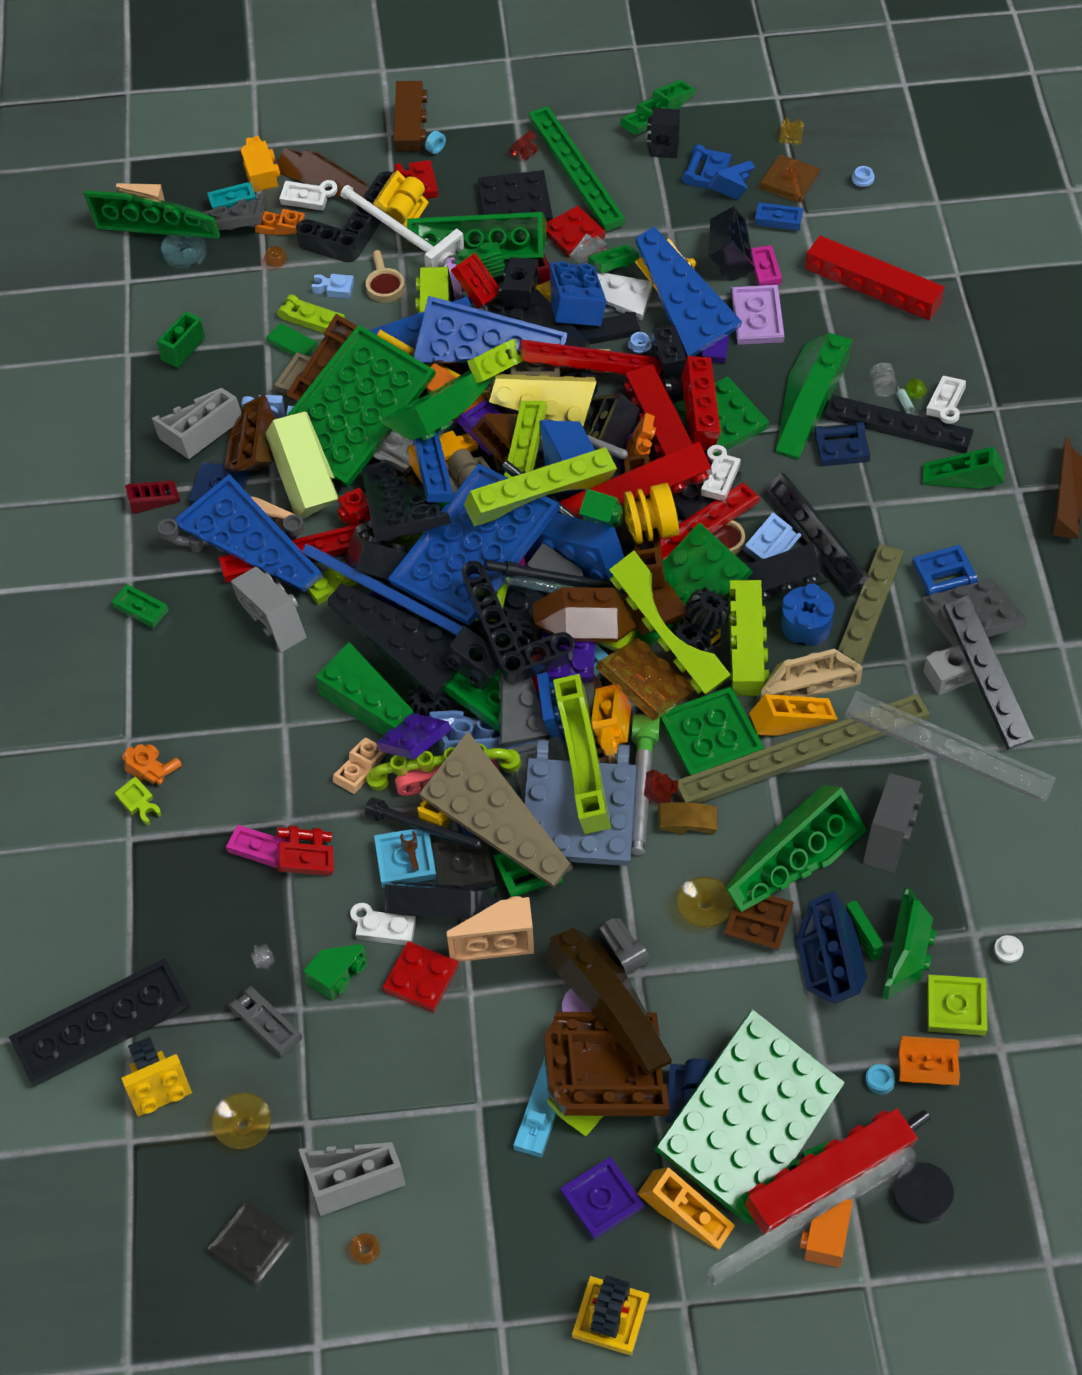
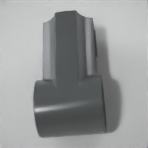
[599,918,650,975]

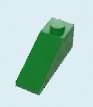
[923,446,1005,489]

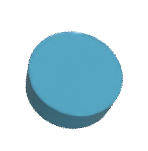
[425,131,446,154]
[866,1064,895,1095]

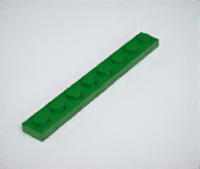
[528,106,625,232]

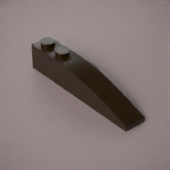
[547,928,672,1074]

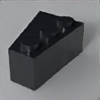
[708,206,756,281]

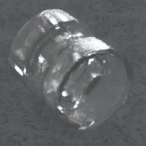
[870,363,898,397]

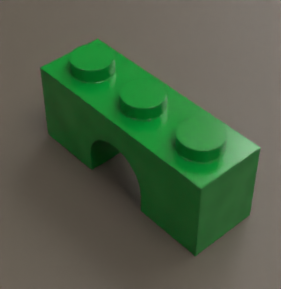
[579,489,624,529]

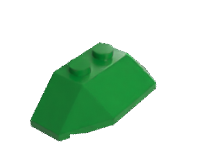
[882,887,937,999]

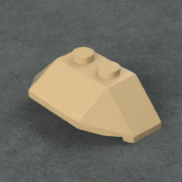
[760,649,863,699]

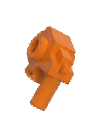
[122,744,182,785]

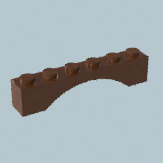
[624,454,666,589]

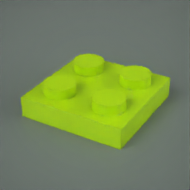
[927,974,987,1036]

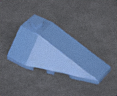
[429,711,545,756]

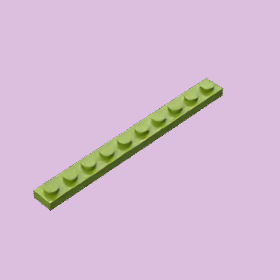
[475,401,547,622]

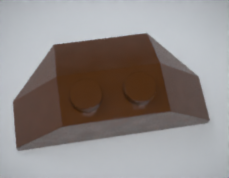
[224,394,275,471]
[531,587,638,642]

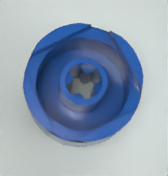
[781,584,834,646]

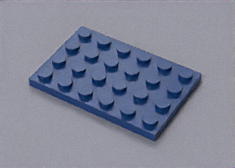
[388,463,560,626]

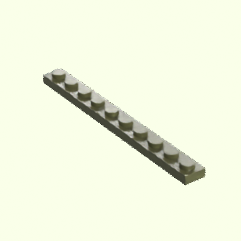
[675,694,930,803]

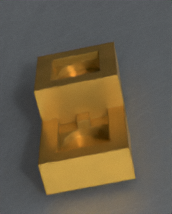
[658,802,717,835]

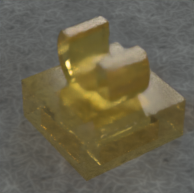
[779,117,804,145]

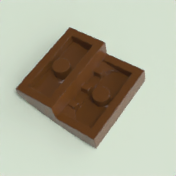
[622,581,687,636]
[724,895,794,951]

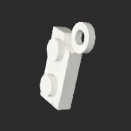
[279,180,338,211]
[927,376,966,424]
[701,445,741,502]
[350,903,416,945]

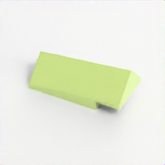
[265,412,339,519]

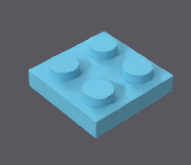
[374,829,437,888]

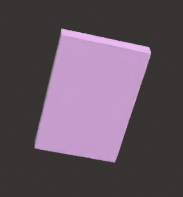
[731,285,785,345]

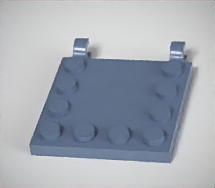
[524,740,636,866]

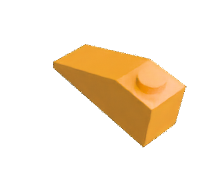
[749,694,838,736]
[637,1167,735,1250]

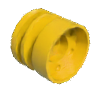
[623,483,679,545]

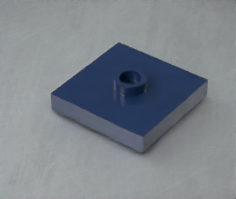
[189,462,250,505]

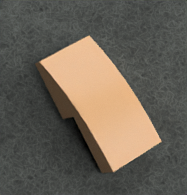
[333,737,386,794]

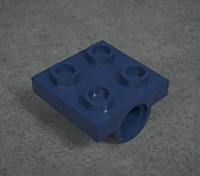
[666,1058,713,1123]

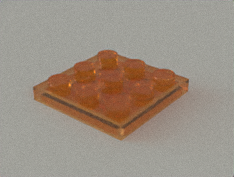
[595,638,695,721]

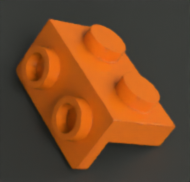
[898,1036,960,1085]

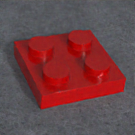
[546,206,605,258]
[383,941,459,1013]

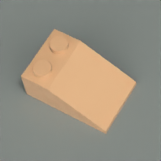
[447,896,534,962]

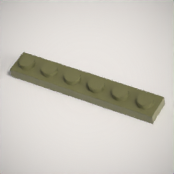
[838,544,904,665]

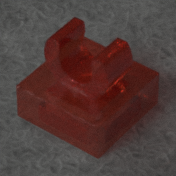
[508,130,539,161]
[644,769,678,805]

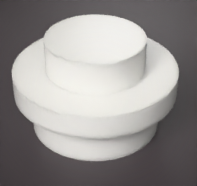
[994,935,1023,963]

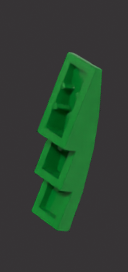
[620,79,697,135]

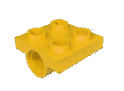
[373,170,429,228]

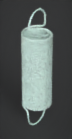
[896,386,915,415]

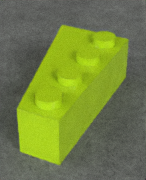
[416,267,452,313]
[728,580,769,696]

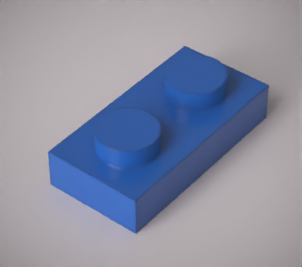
[755,202,803,231]

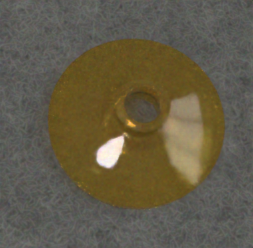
[677,877,733,928]
[212,1093,271,1149]

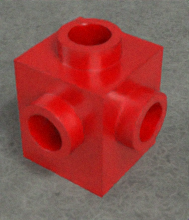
[337,487,371,526]

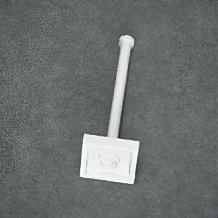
[341,185,464,267]

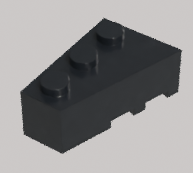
[585,393,640,463]
[344,533,409,580]
[746,543,828,601]

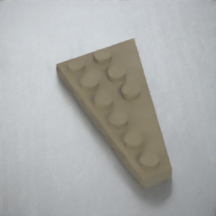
[419,731,570,888]

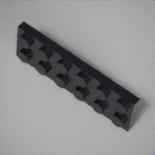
[9,958,191,1087]

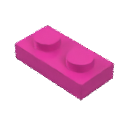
[751,245,782,286]
[226,825,287,868]

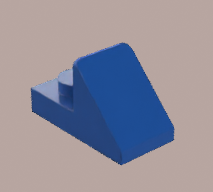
[708,160,755,200]

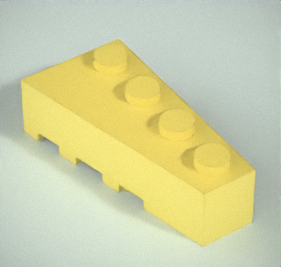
[488,374,596,426]

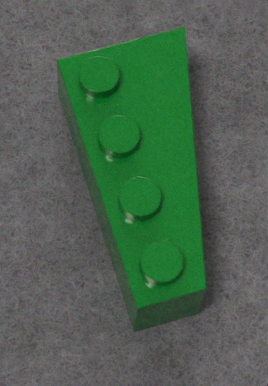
[315,642,414,736]

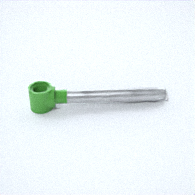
[631,714,660,855]

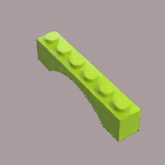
[464,447,617,527]
[609,551,732,695]
[553,674,612,834]

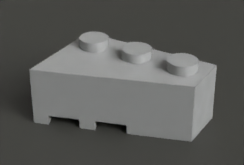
[152,388,242,459]
[231,566,307,653]
[298,1142,406,1216]

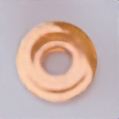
[265,246,288,267]
[350,1233,380,1264]

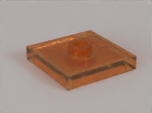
[760,154,820,203]

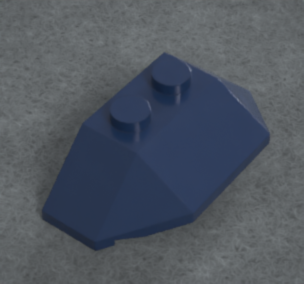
[796,891,867,1004]

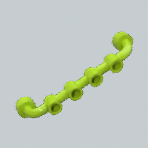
[366,743,522,791]

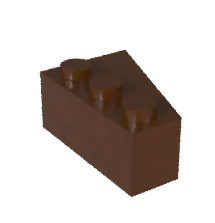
[394,81,428,151]

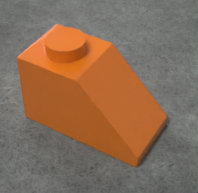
[800,1199,853,1268]

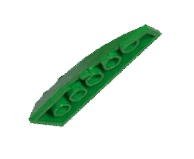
[83,190,220,239]
[407,212,547,260]
[776,333,852,460]
[381,370,494,441]
[725,785,867,912]

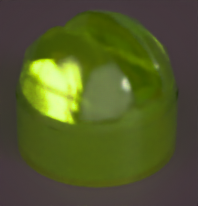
[906,378,927,399]

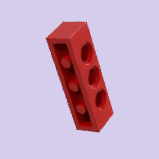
[681,356,721,451]

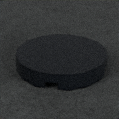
[893,1162,954,1223]

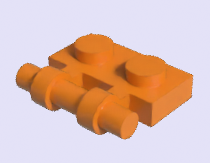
[623,413,656,473]

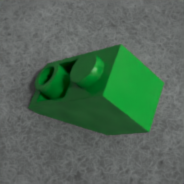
[303,944,368,1001]

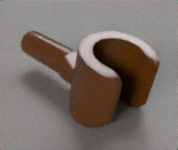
[400,831,419,871]

